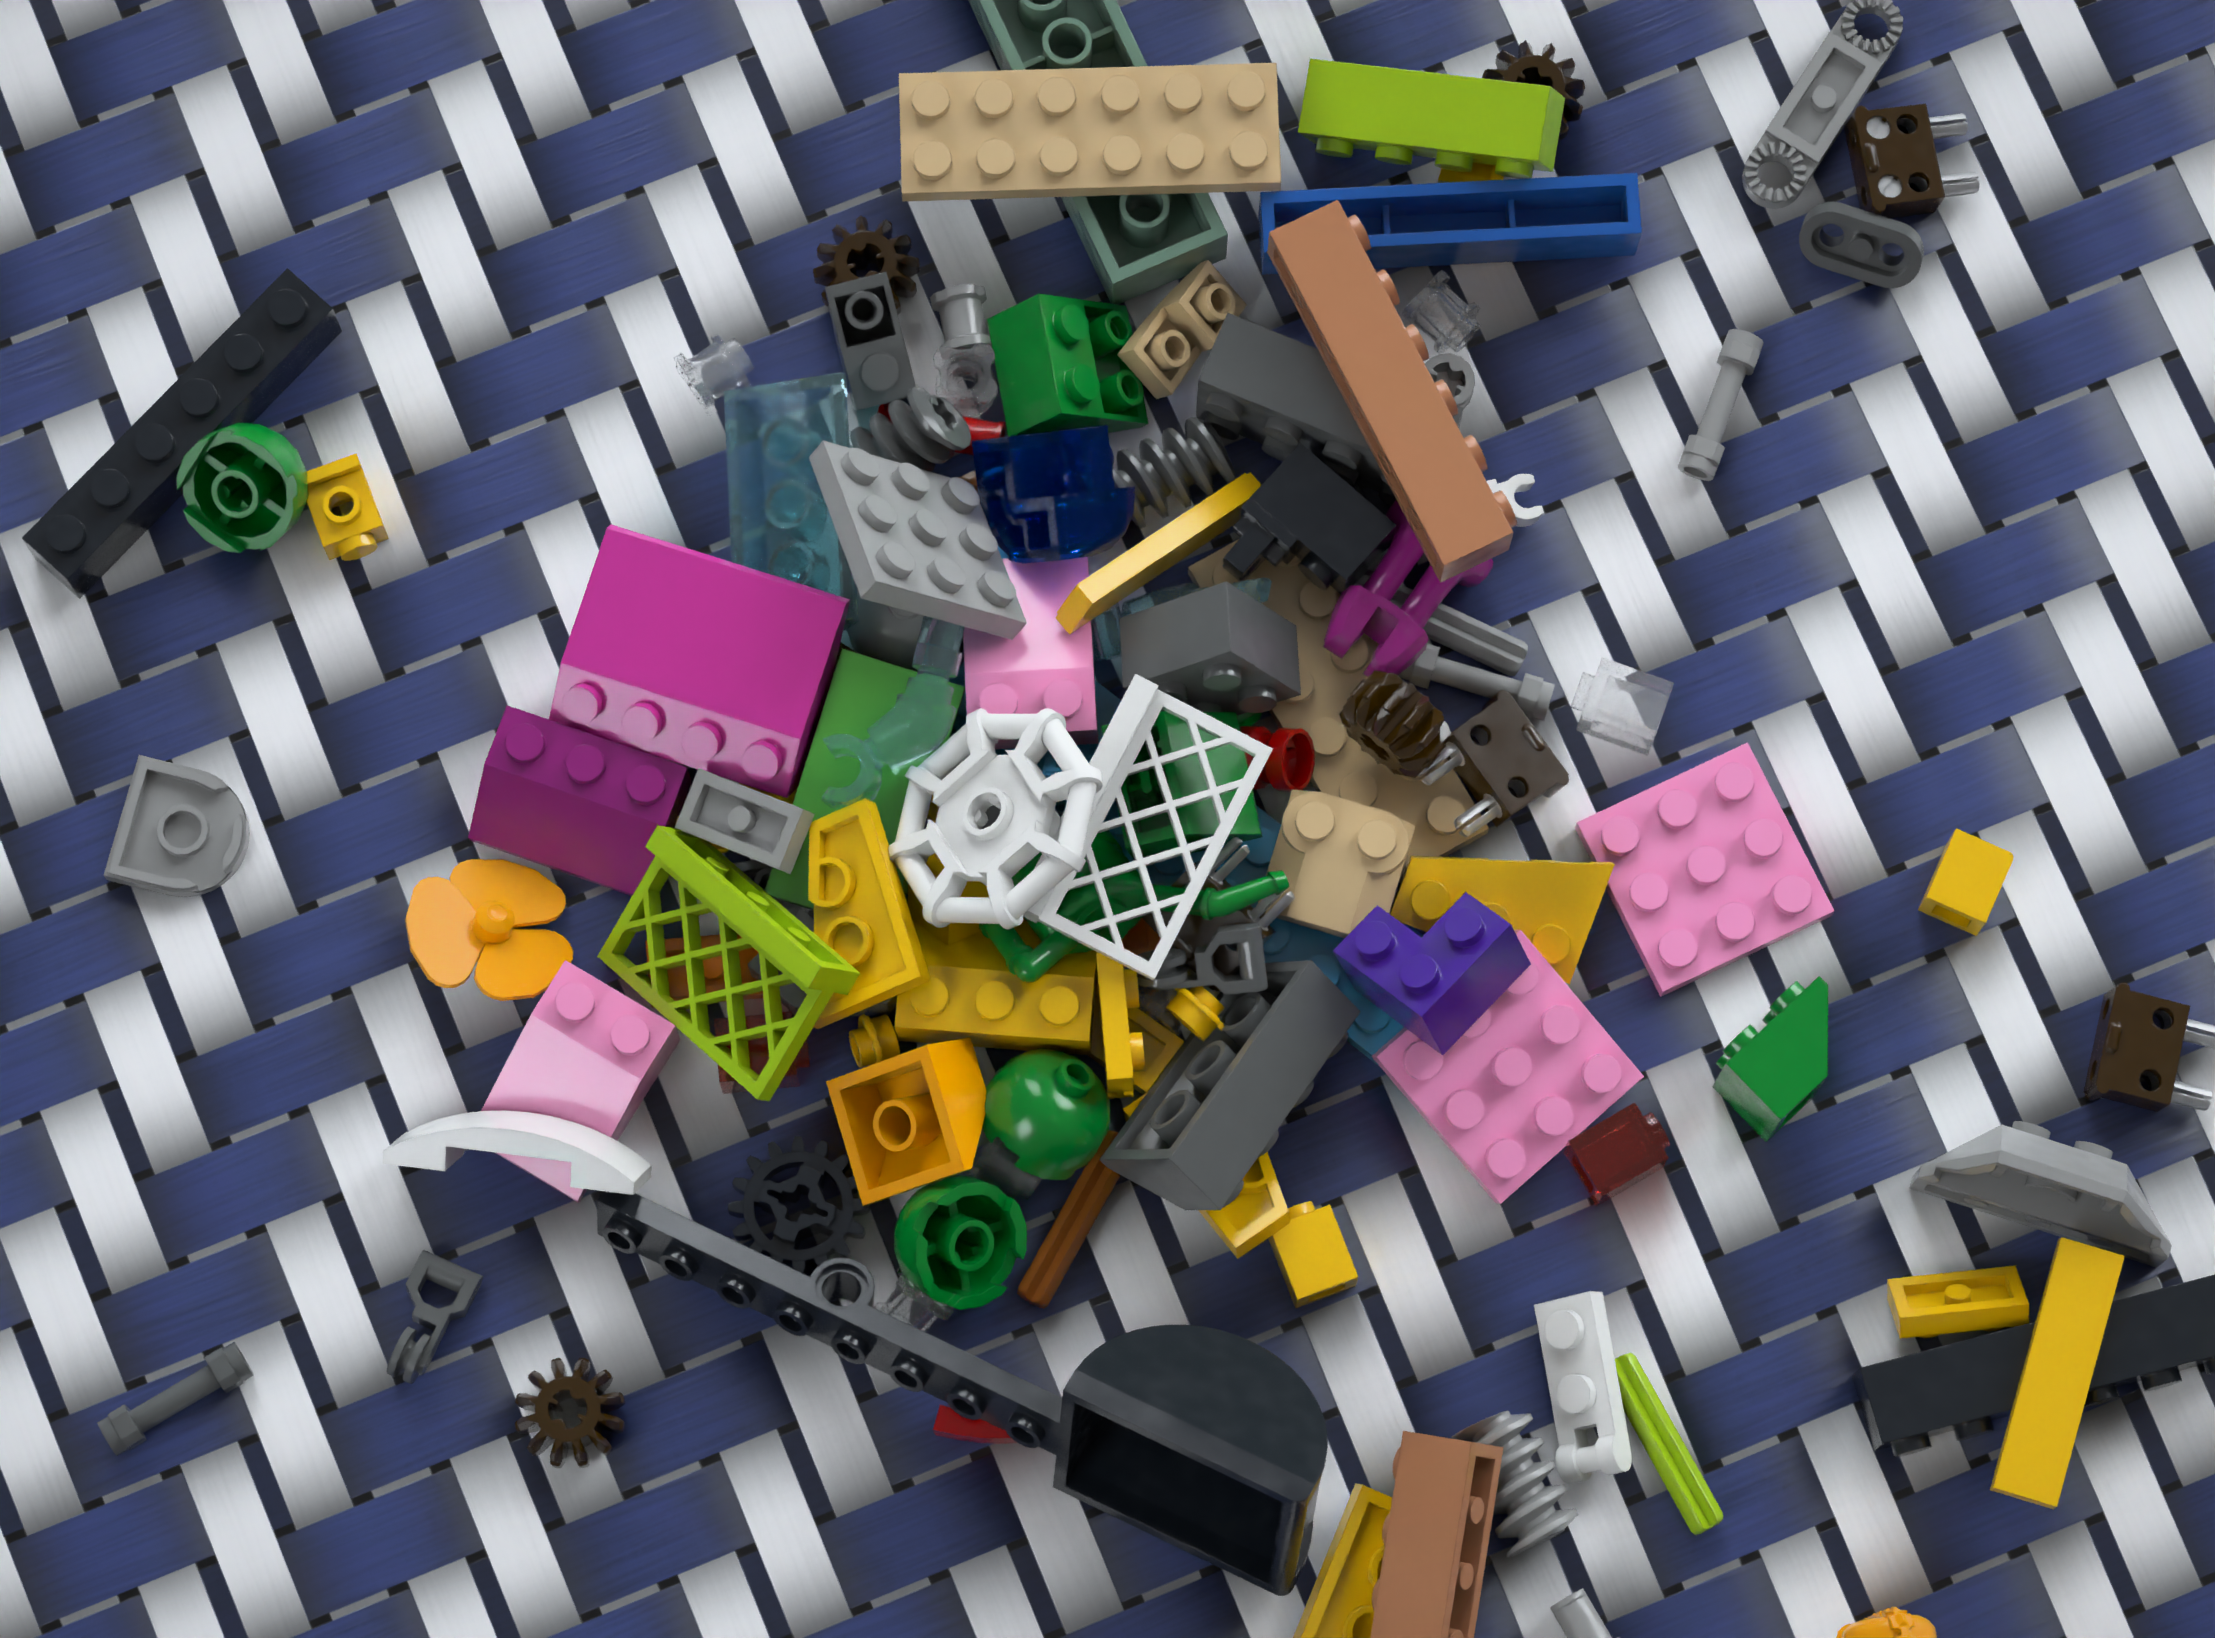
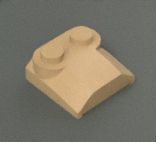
[1257,789,1415,938]

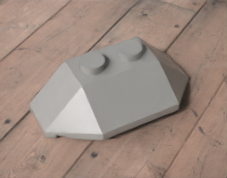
[1909,1121,2172,1268]

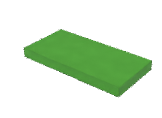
[765,648,965,910]

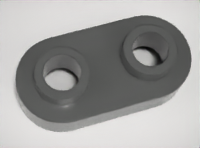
[1799,202,1924,288]

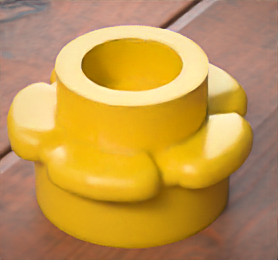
[1166,986,1225,1041]
[849,1014,900,1068]

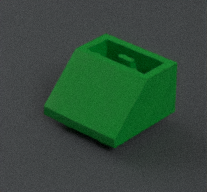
[987,294,1149,443]
[1101,711,1263,861]
[1712,976,1828,1142]

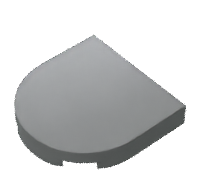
[103,755,250,897]

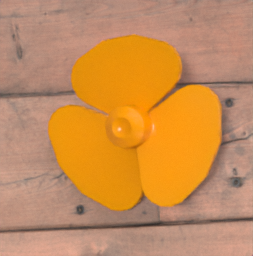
[405,859,573,1001]

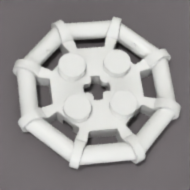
[888,708,1103,929]

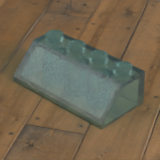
[724,372,859,631]

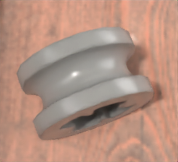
[1425,353,1475,409]

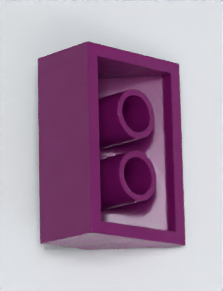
[468,705,692,896]

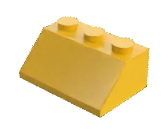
[894,921,1097,1055]

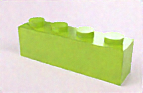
[1298,59,1565,179]

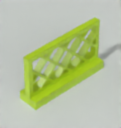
[597,825,860,1101]

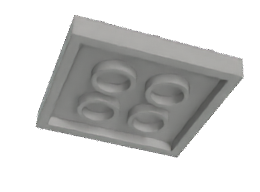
[809,440,1027,640]

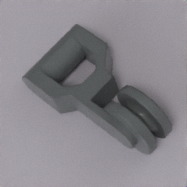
[1137,923,1268,995]
[387,1250,483,1384]

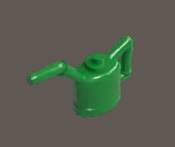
[979,830,1289,983]

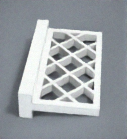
[1023,674,1273,981]

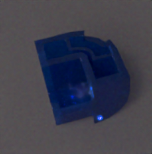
[972,425,1135,564]

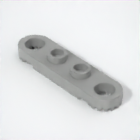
[1742,0,1903,209]

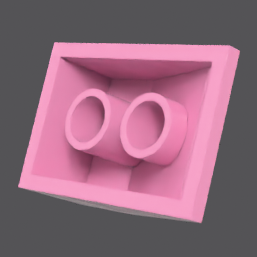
[963,554,1098,749]
[481,960,680,1203]

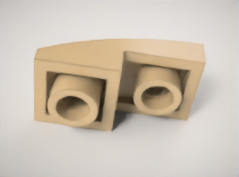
[1117,260,1247,399]

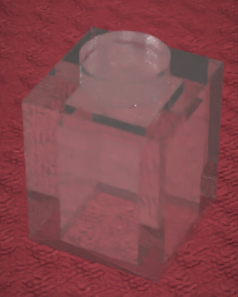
[1570,657,1674,756]

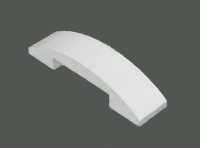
[382,1110,652,1195]

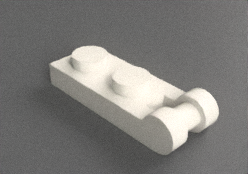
[1534,1291,1632,1484]

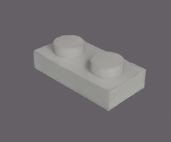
[675,768,815,874]

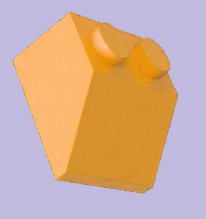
[826,1037,987,1206]

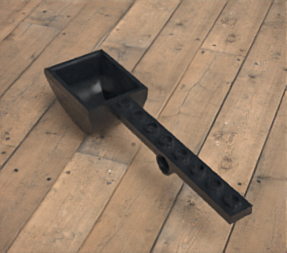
[597,1191,1328,1596]

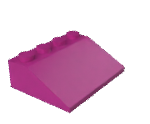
[549,524,850,798]

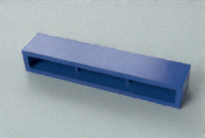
[1258,173,1642,275]

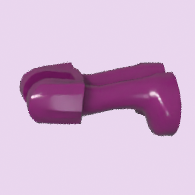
[1323,499,1494,677]

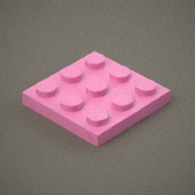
[1575,742,1834,997]
[1371,930,1644,1204]

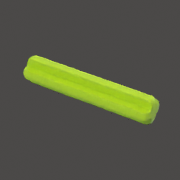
[1615,1353,1723,1535]

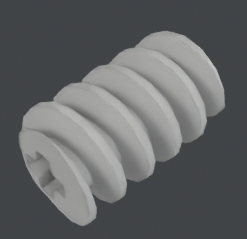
[1451,1411,1579,1558]

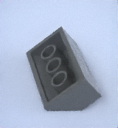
[1099,960,1361,1210]

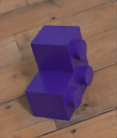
[1333,892,1531,1055]

